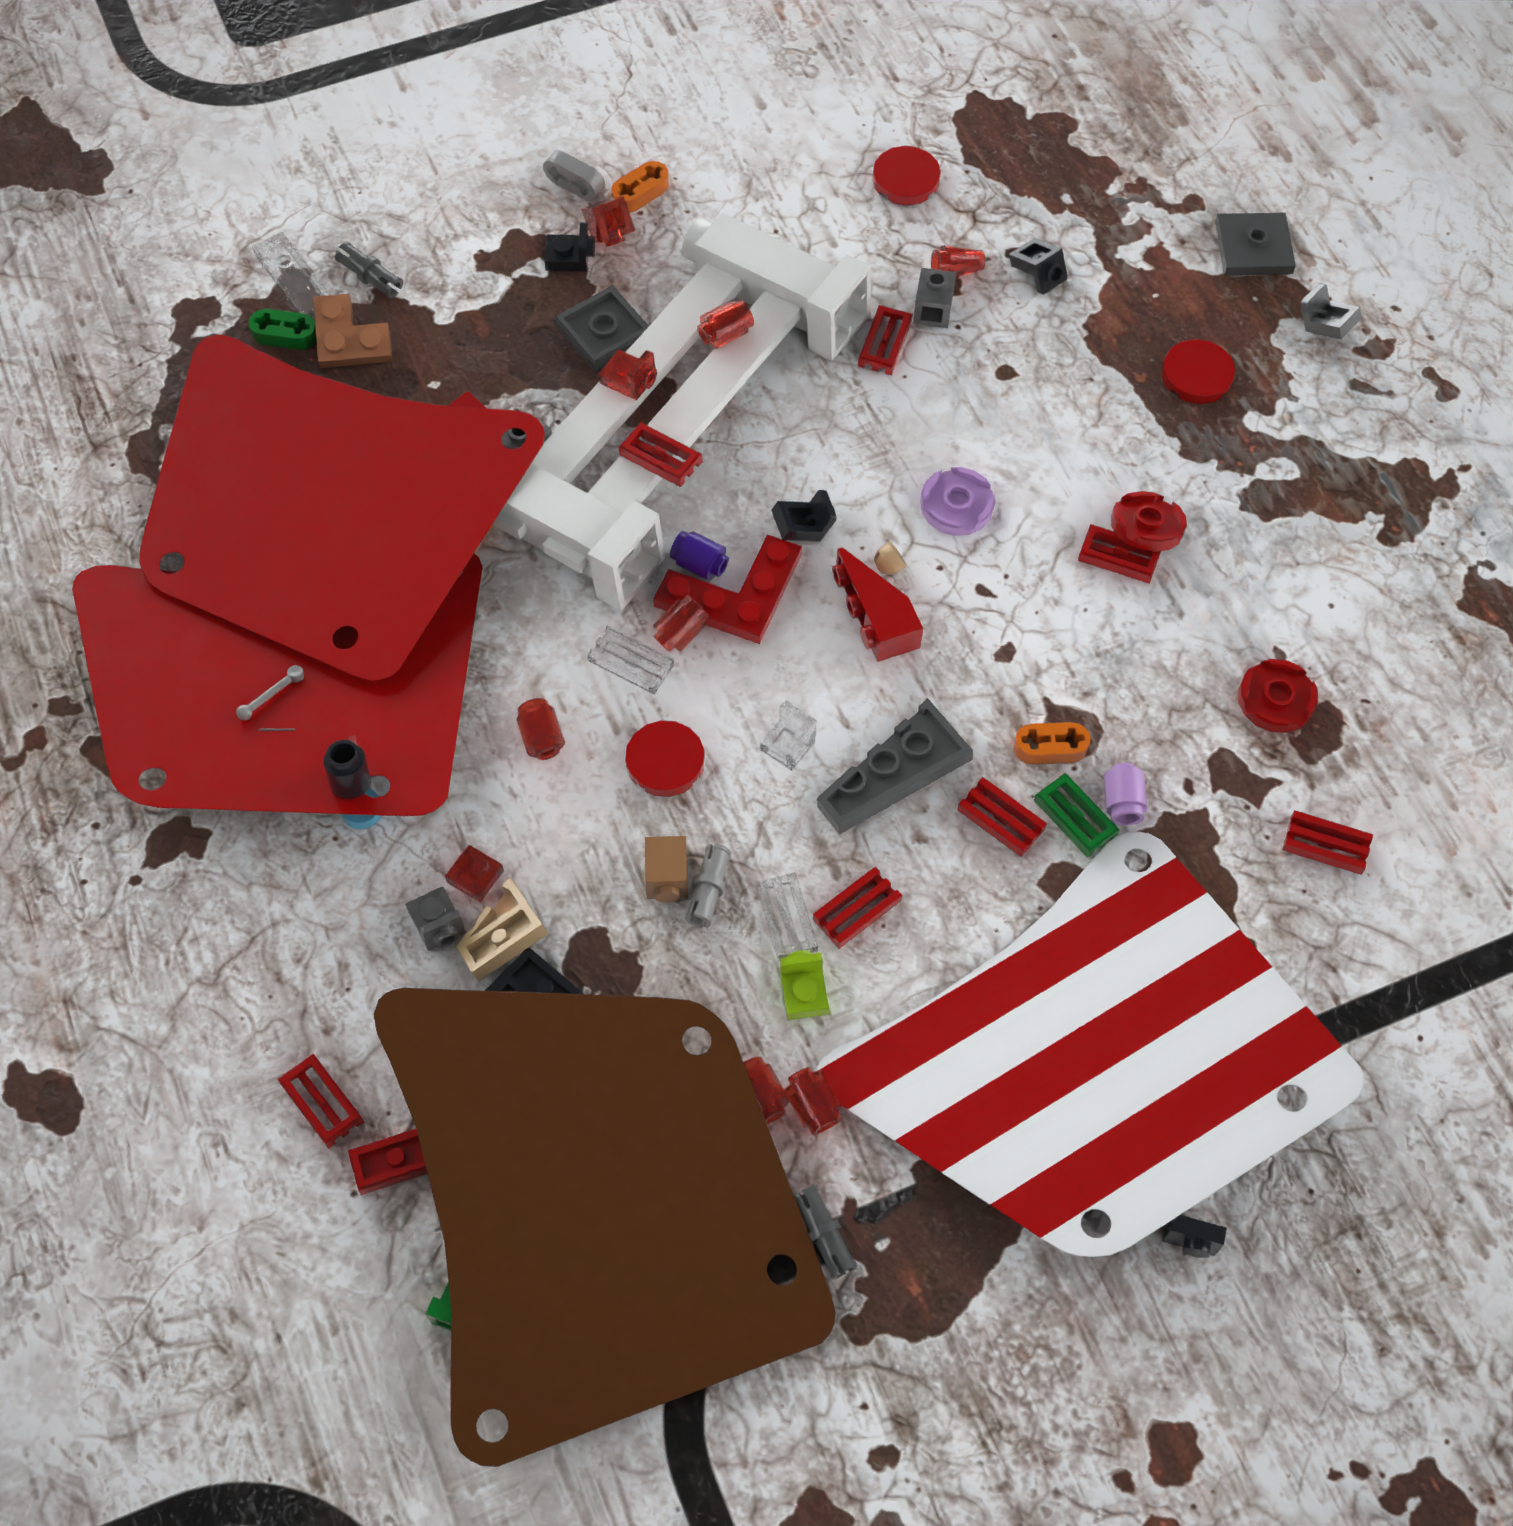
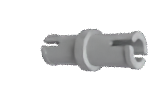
[685,844,731,928]

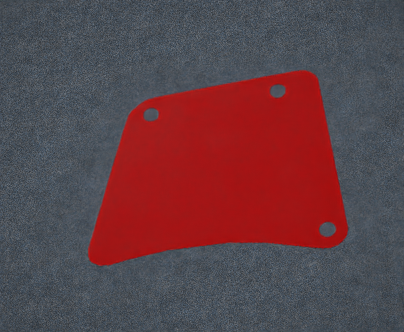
[139,334,545,681]
[72,553,483,816]

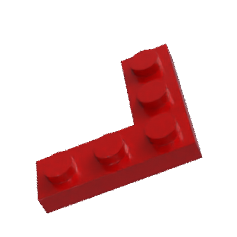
[653,534,802,644]

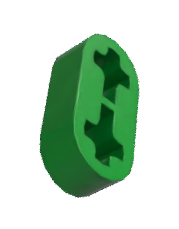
[248,309,317,350]

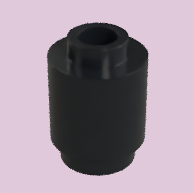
[323,740,371,799]

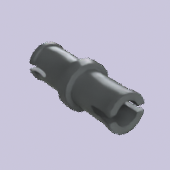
[335,241,403,299]
[794,1185,858,1279]

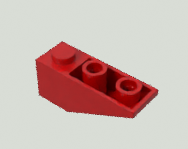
[832,547,924,662]

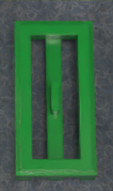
[1034,773,1120,858]

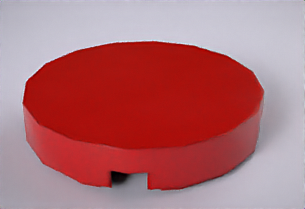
[872,146,941,205]
[1161,339,1235,404]
[1111,491,1187,552]
[1238,659,1318,733]
[625,720,705,797]

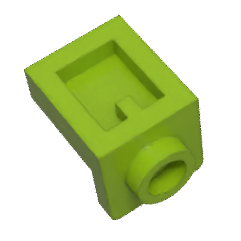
[779,950,829,1020]

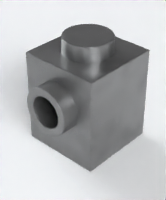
[913,268,956,329]

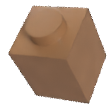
[645,836,688,903]

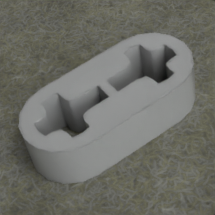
[543,150,605,201]

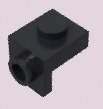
[771,490,837,542]
[1162,1213,1227,1258]

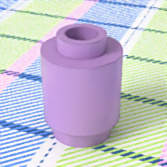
[1104,763,1147,826]

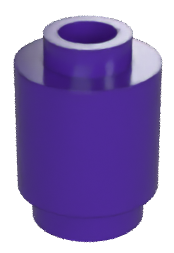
[670,531,729,581]

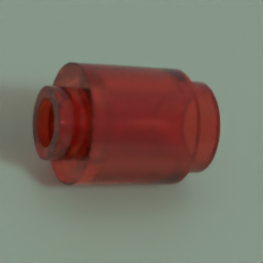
[697,299,754,349]
[653,594,710,652]
[516,698,565,760]
[743,1057,790,1124]
[784,1067,843,1136]

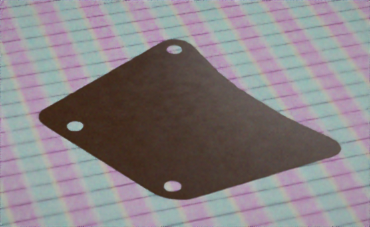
[373,987,836,1467]

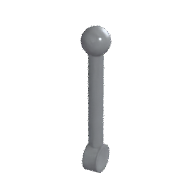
[236,665,304,721]

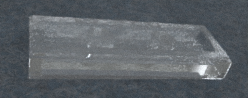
[252,231,331,319]

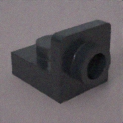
[544,222,595,272]
[1009,238,1068,295]

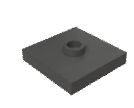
[1215,213,1296,275]
[554,285,649,372]

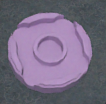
[920,467,995,536]

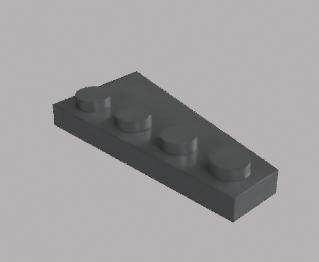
[817,698,973,835]

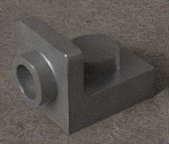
[405,886,466,951]

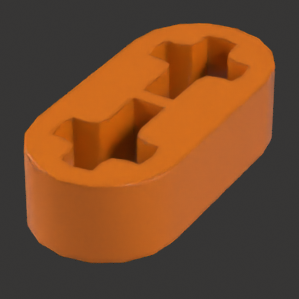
[611,161,669,213]
[1013,722,1091,764]

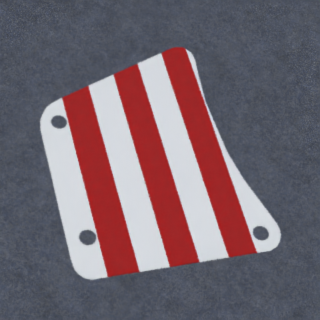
[815,832,1364,1257]

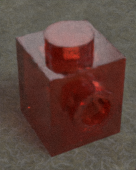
[581,196,636,247]

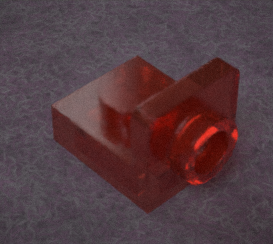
[598,349,657,400]

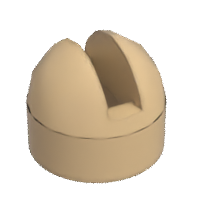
[874,541,907,575]

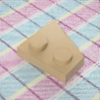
[456,877,549,982]

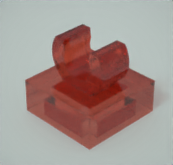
[445,845,504,902]

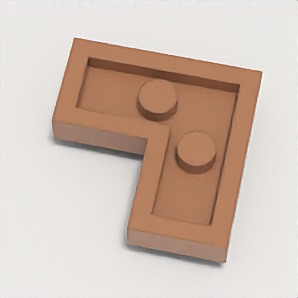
[313,294,393,368]

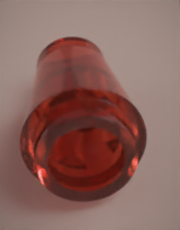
[931,245,985,278]

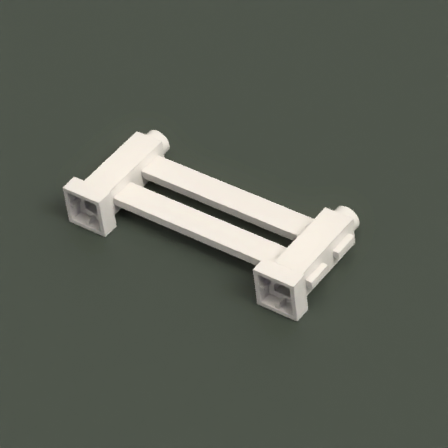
[492,213,871,611]

